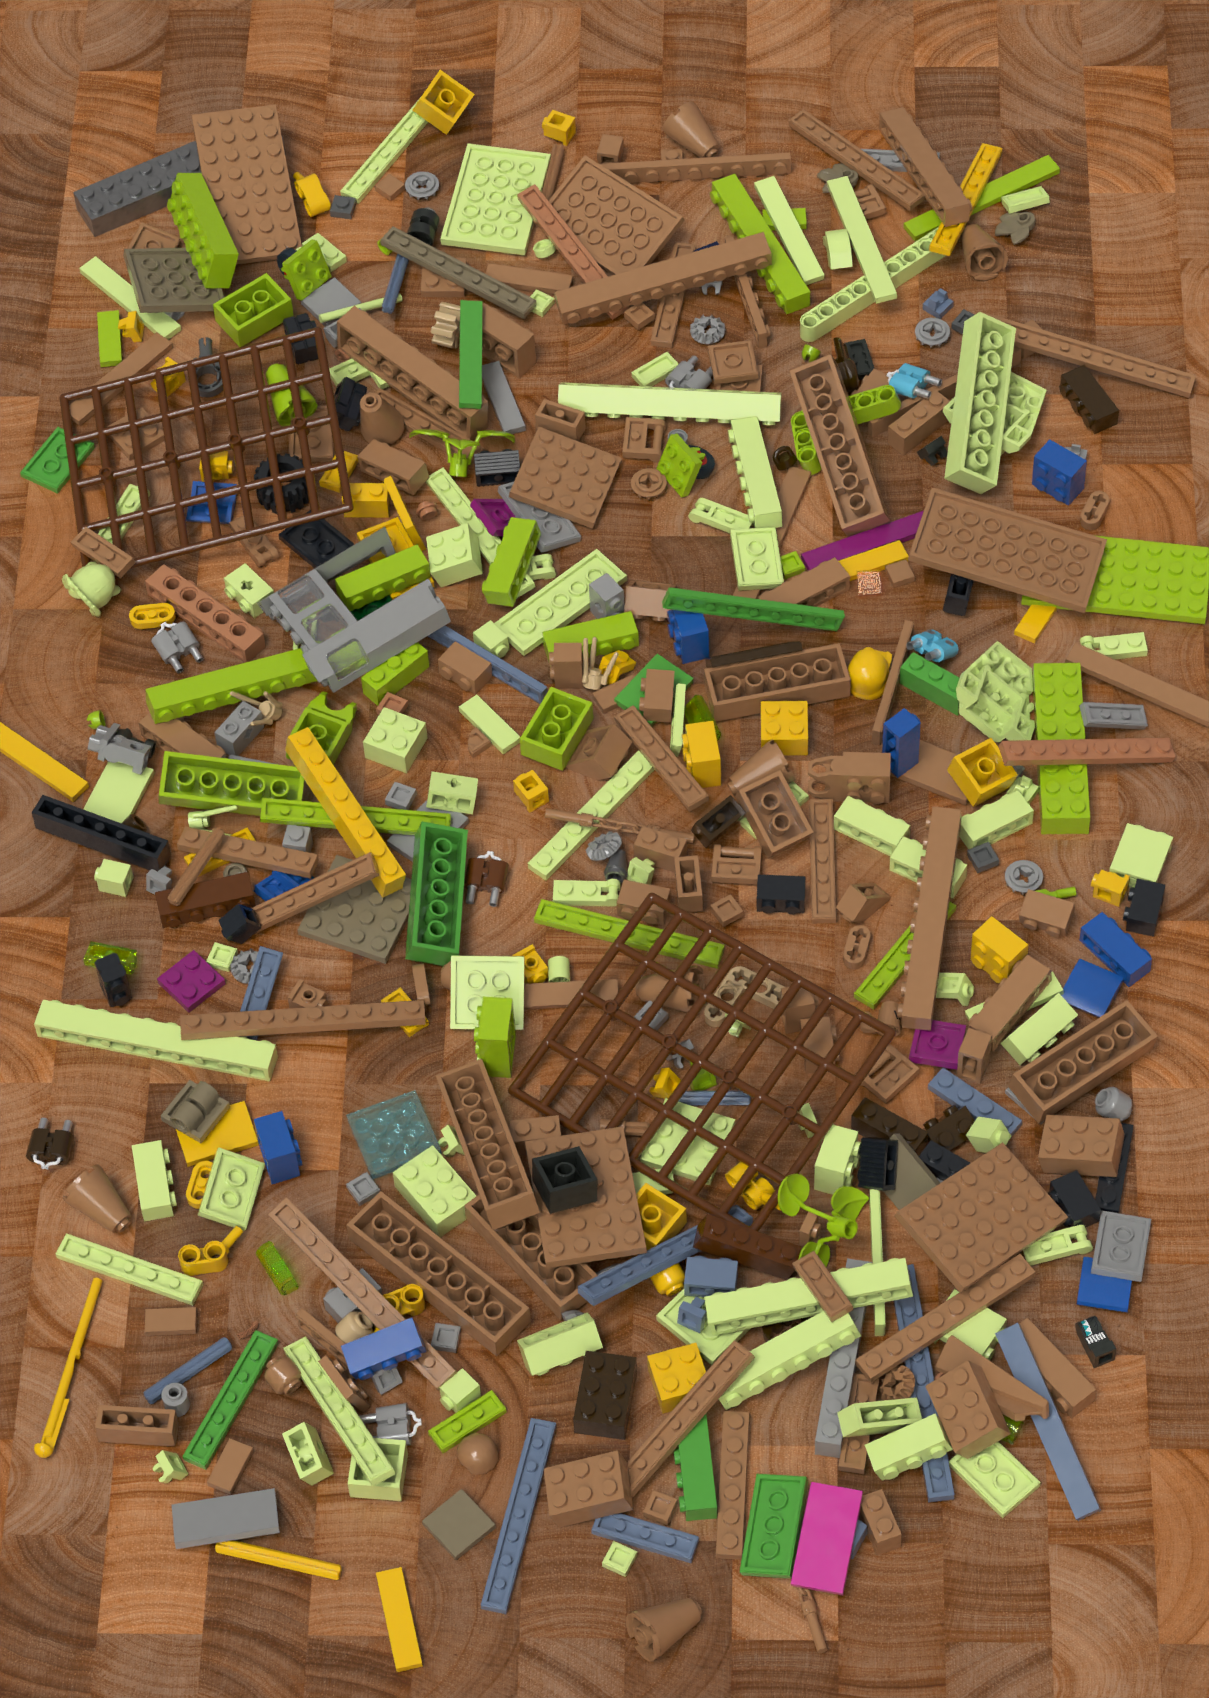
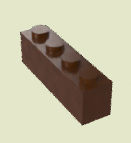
[155,872,256,928]
[693,1214,801,1280]

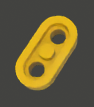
[129,603,176,629]
[186,1161,213,1209]

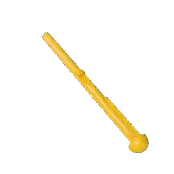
[34,1278,103,1458]

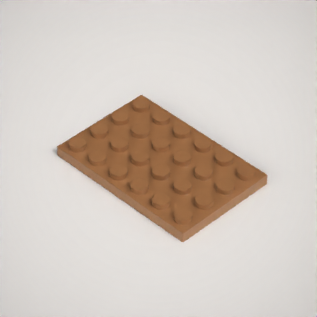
[533,155,685,275]
[525,1126,647,1269]
[894,1142,1068,1293]

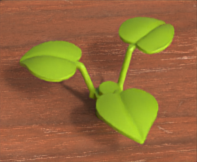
[409,429,515,477]
[778,1174,869,1267]

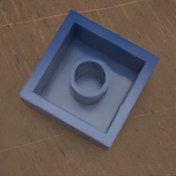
[1032,439,1087,506]
[667,609,709,664]
[253,1111,303,1184]

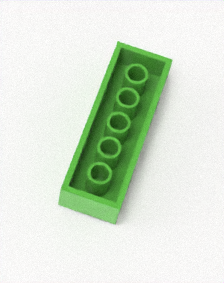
[405,821,468,966]

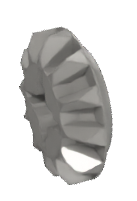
[405,172,439,200]
[690,315,725,344]
[915,318,950,348]
[585,831,622,861]
[1005,860,1043,895]
[230,948,258,984]

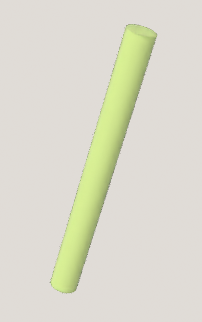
[319,293,402,323]

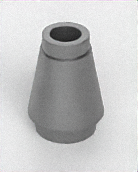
[604,849,627,883]

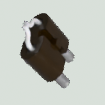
[26,1118,74,1169]

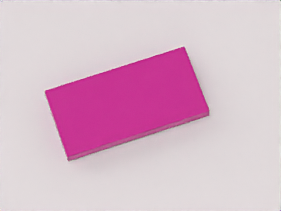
[791,1482,863,1595]

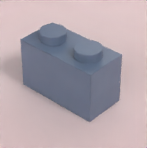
[684,1256,738,1297]

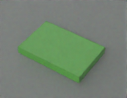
[20,427,95,494]
[614,654,694,727]

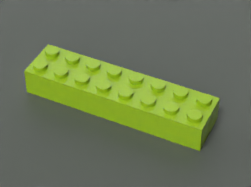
[1032,663,1090,834]

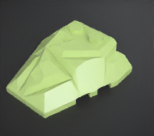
[943,372,1047,456]
[956,641,1035,742]

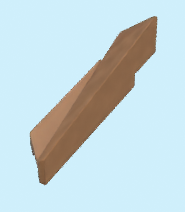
[935,1335,1049,1421]

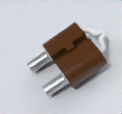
[464,851,509,907]

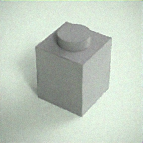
[282,825,313,853]

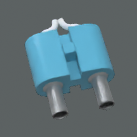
[886,363,942,399]
[906,629,959,662]

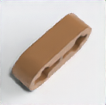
[1080,491,1110,530]
[843,925,870,970]
[412,963,430,1006]

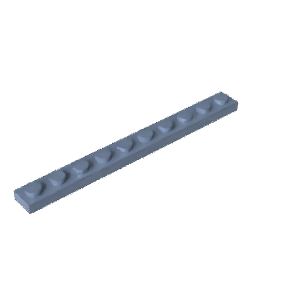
[893,1264,954,1502]

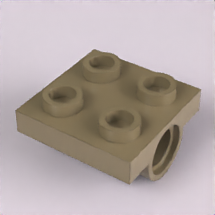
[161,1080,230,1143]

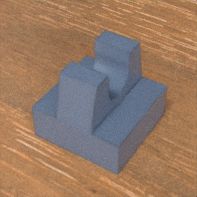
[923,288,953,319]
[677,1297,706,1333]

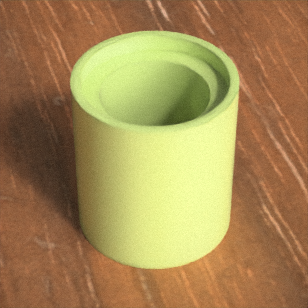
[548,956,570,983]

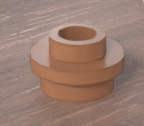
[415,501,437,521]

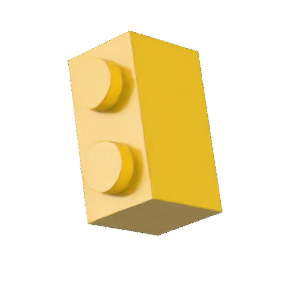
[342,483,390,518]

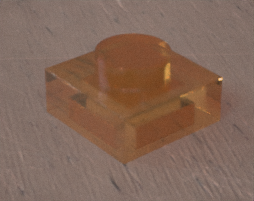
[857,570,881,595]

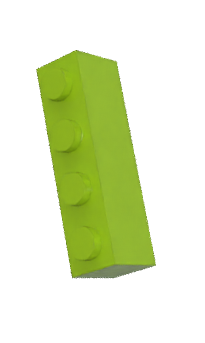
[482,517,541,607]
[335,544,431,611]
[542,611,639,662]

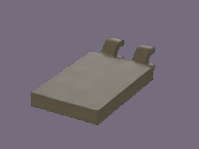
[884,1133,940,1210]

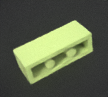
[959,790,1034,849]
[834,796,910,856]
[889,837,967,899]
[1001,993,1078,1065]
[132,1140,177,1221]
[517,1312,603,1376]
[837,1397,922,1437]
[865,1413,953,1481]

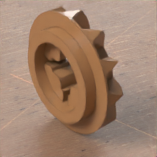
[631,468,667,500]
[878,1365,915,1400]

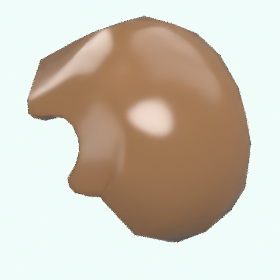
[457,1433,498,1475]

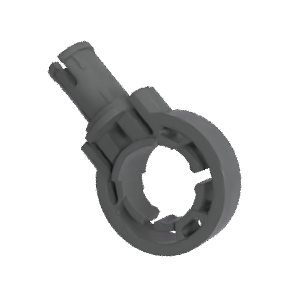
[188,337,223,397]

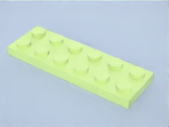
[494,549,627,656]

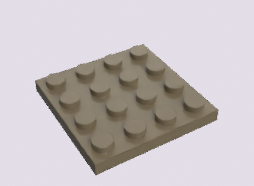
[123,248,224,313]
[298,855,411,964]

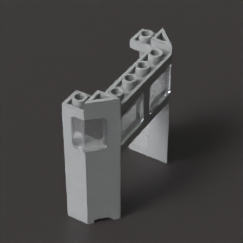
[257,527,451,693]

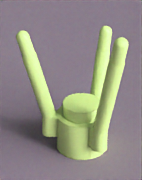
[188,805,237,836]

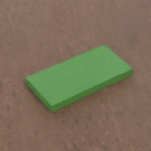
[740,1474,809,1579]

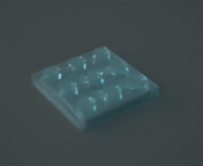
[346,1090,442,1179]

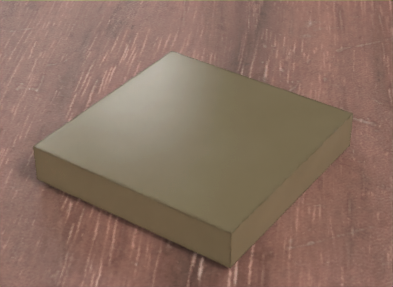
[422,1489,496,1560]

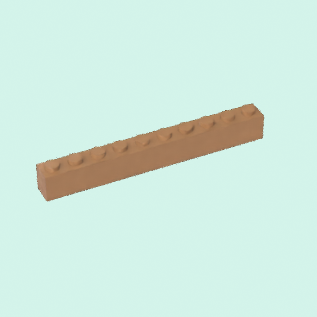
[554,232,772,325]
[897,807,961,1031]

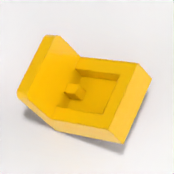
[598,650,636,685]

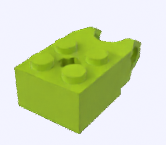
[286,691,357,765]

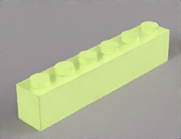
[727,416,782,528]
[719,1311,861,1410]

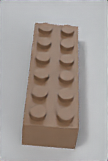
[704,643,851,722]
[1008,1000,1158,1124]
[464,1195,598,1321]

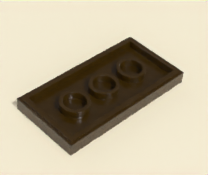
[705,641,803,667]

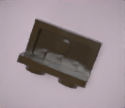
[923,1104,975,1151]

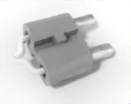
[665,356,712,389]
[151,622,204,673]
[359,1403,422,1446]

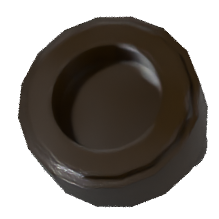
[772,446,797,470]
[122,814,147,832]

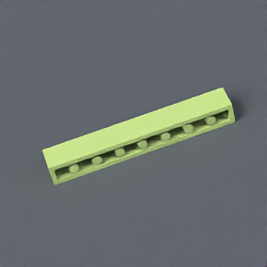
[704,1258,913,1335]

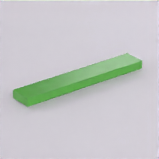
[459,300,482,409]
[182,1330,279,1470]

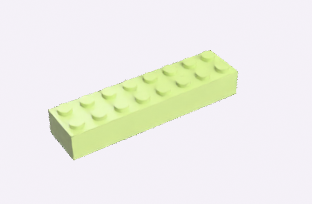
[944,312,1016,494]

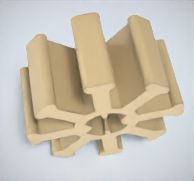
[431,302,460,349]

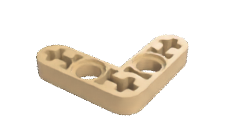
[704,966,784,1027]

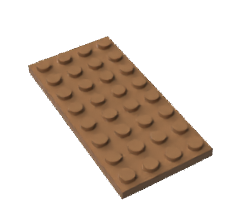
[192,104,302,265]
[908,488,1107,613]

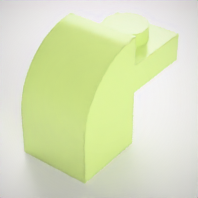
[823,229,853,269]

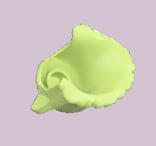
[62,562,121,617]

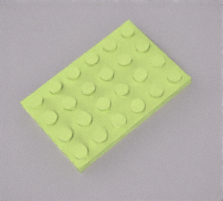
[440,144,551,255]

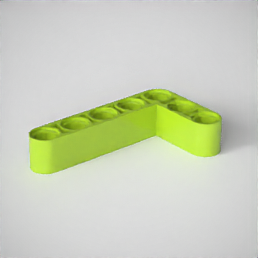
[791,385,901,475]

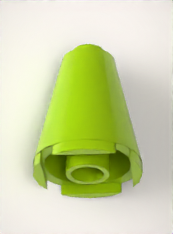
[265,364,318,426]

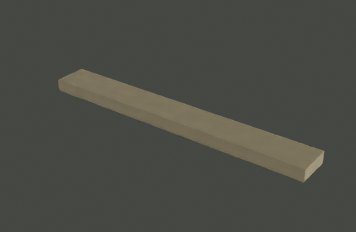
[380,226,536,319]

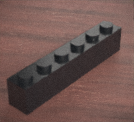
[32,795,171,872]

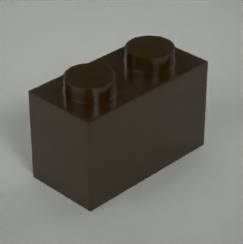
[691,795,746,848]

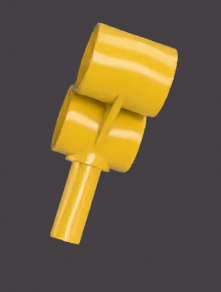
[293,172,331,217]
[725,1161,781,1210]
[178,1226,243,1276]
[373,1284,425,1333]

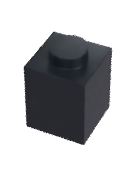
[218,903,262,944]

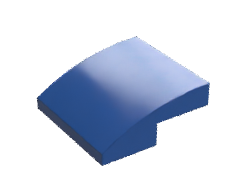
[186,481,237,524]
[254,870,315,901]
[1061,959,1124,1018]
[1077,1257,1132,1312]

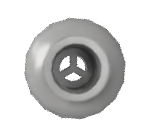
[1095,1087,1132,1121]

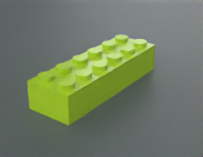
[167,173,239,288]
[159,751,305,816]

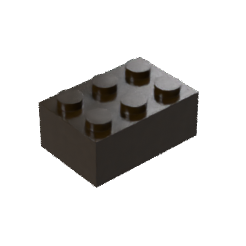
[573,1351,637,1440]

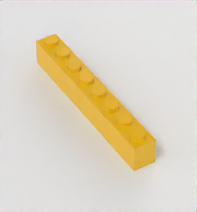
[285,727,406,898]

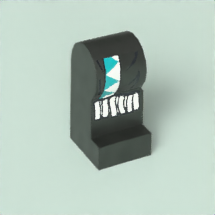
[1075,1316,1116,1368]

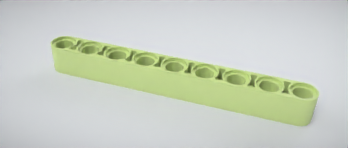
[800,227,946,342]

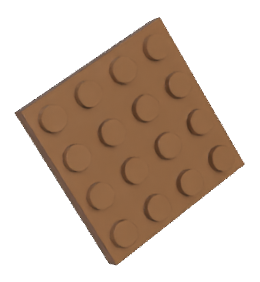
[509,426,622,529]

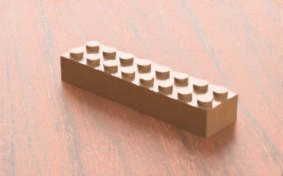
[337,305,488,441]
[790,354,890,537]
[436,1059,540,1230]
[346,1191,531,1356]

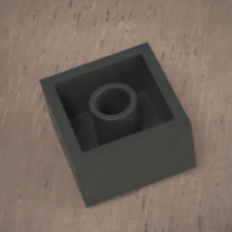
[532,1146,598,1214]

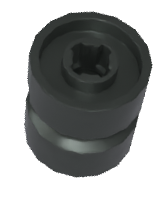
[407,208,439,246]

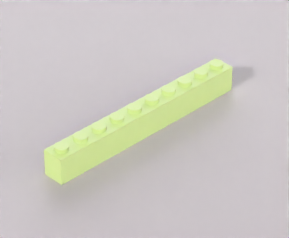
[558,382,782,425]
[34,1000,278,1081]

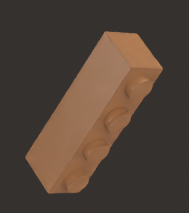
[758,557,850,629]
[138,712,226,758]
[968,954,1052,1052]
[1020,1318,1096,1418]

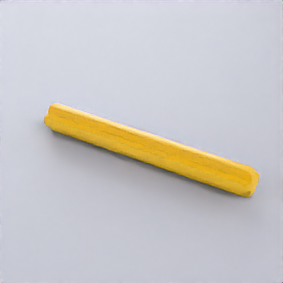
[215,1540,342,1580]

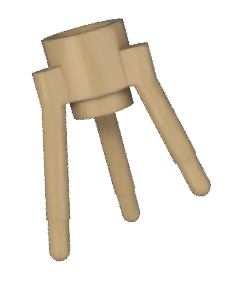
[582,637,619,690]
[230,691,282,726]

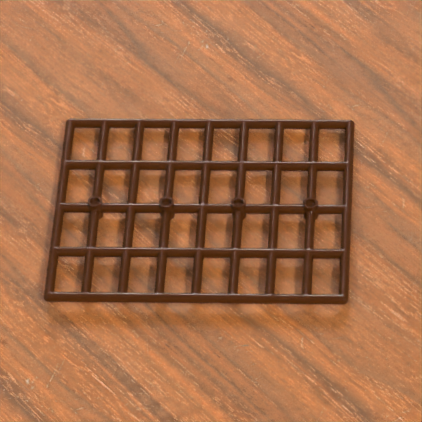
[59,327,354,569]
[508,893,896,1232]

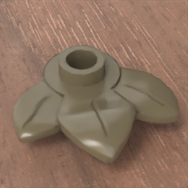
[817,164,859,193]
[995,212,1036,245]

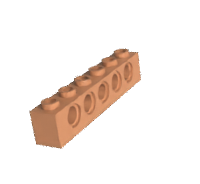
[145,564,266,663]

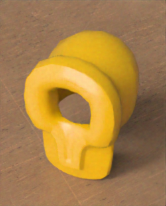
[847,647,892,700]

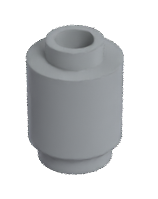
[162,1383,190,1417]

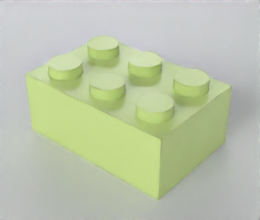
[393,1145,476,1237]

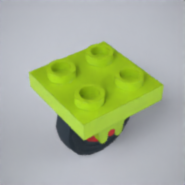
[277,239,332,300]
[656,433,715,497]

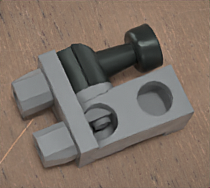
[88,723,156,775]

